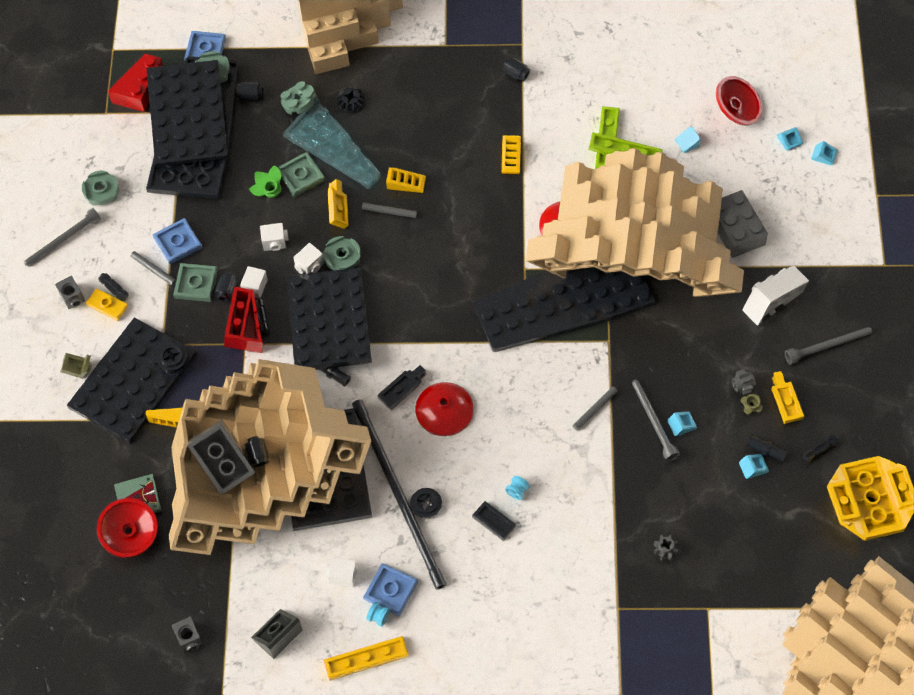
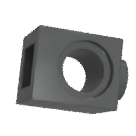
[55,275,85,309]
[172,616,203,653]

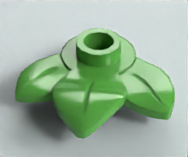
[249,165,282,198]

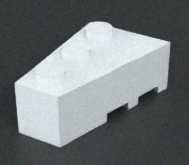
[743,265,809,326]

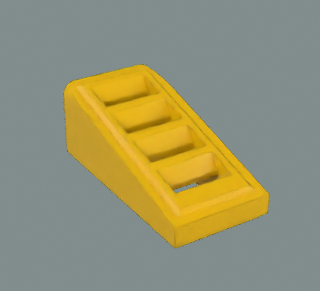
[502,136,521,174]
[386,167,426,193]
[146,408,183,427]

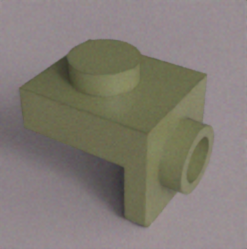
[60,353,92,379]

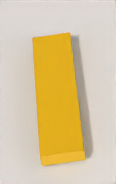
[324,636,409,681]

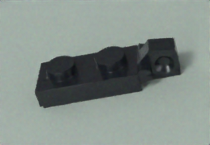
[377,365,426,410]

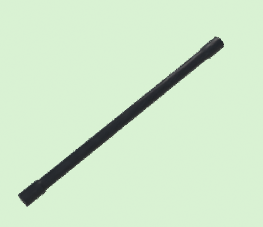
[352,399,447,590]

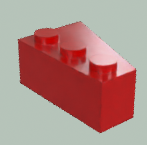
[108,54,164,112]
[224,287,263,353]

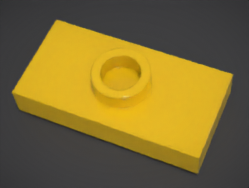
[86,288,128,321]

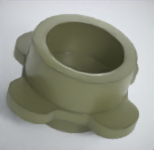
[741,394,763,414]

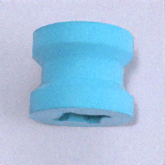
[505,475,530,500]
[366,601,391,627]

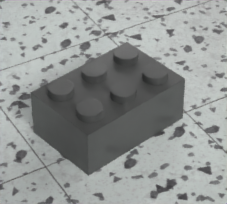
[718,190,768,258]
[187,419,256,495]

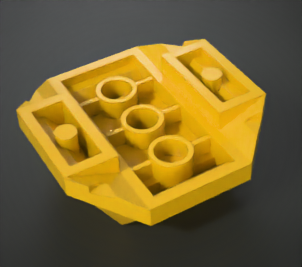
[827,456,914,541]

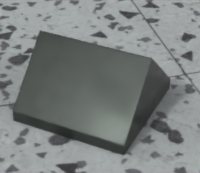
[251,609,303,659]

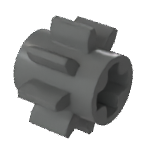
[732,369,756,395]
[654,535,678,561]

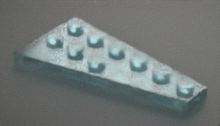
[283,98,381,189]

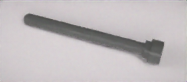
[24,208,102,266]
[785,327,872,365]
[632,380,680,462]

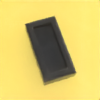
[472,501,516,541]

